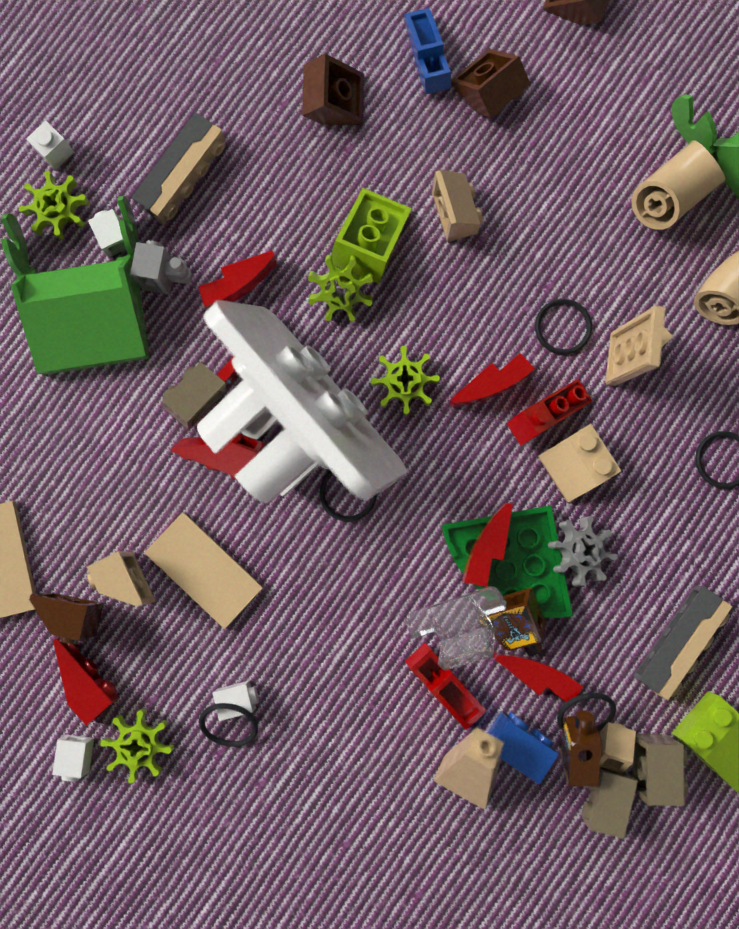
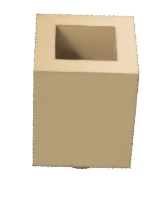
[599,722,636,774]

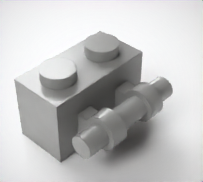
[130,240,192,295]

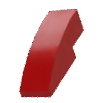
[198,250,277,310]
[449,353,535,407]
[462,503,513,587]
[405,643,487,730]
[491,652,583,702]

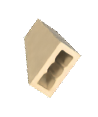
[434,728,504,809]

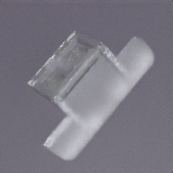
[405,586,506,670]

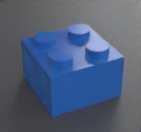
[487,711,559,785]

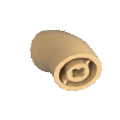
[631,140,725,230]
[694,250,739,325]

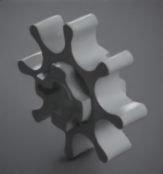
[548,516,617,586]

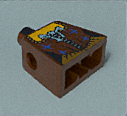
[478,587,546,656]
[559,710,602,787]

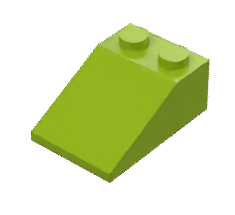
[331,188,412,284]
[672,691,739,793]

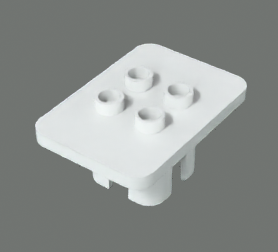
[197,300,407,503]

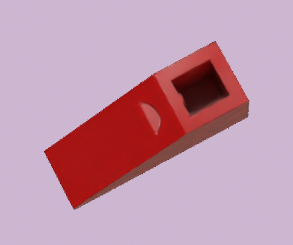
[506,379,593,446]
[171,433,265,480]
[53,637,119,726]

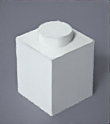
[26,120,74,170]
[88,209,126,257]
[213,680,259,721]
[52,735,94,782]

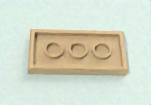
[605,306,666,386]
[0,501,36,618]
[144,512,264,629]

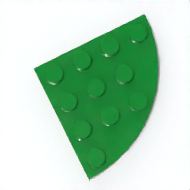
[441,505,573,618]

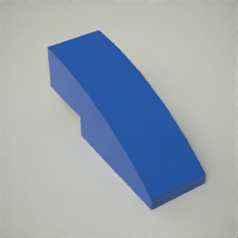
[404,8,451,95]

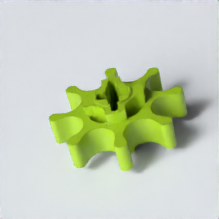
[19,171,90,240]
[308,255,373,322]
[371,346,440,416]
[100,708,174,784]

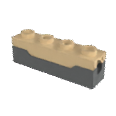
[131,112,226,225]
[632,585,733,700]

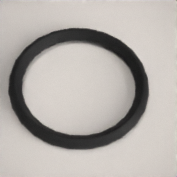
[535,299,592,355]
[695,431,739,489]
[319,470,377,522]
[557,692,616,732]
[199,703,259,747]

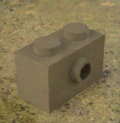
[162,362,226,430]
[582,767,638,839]

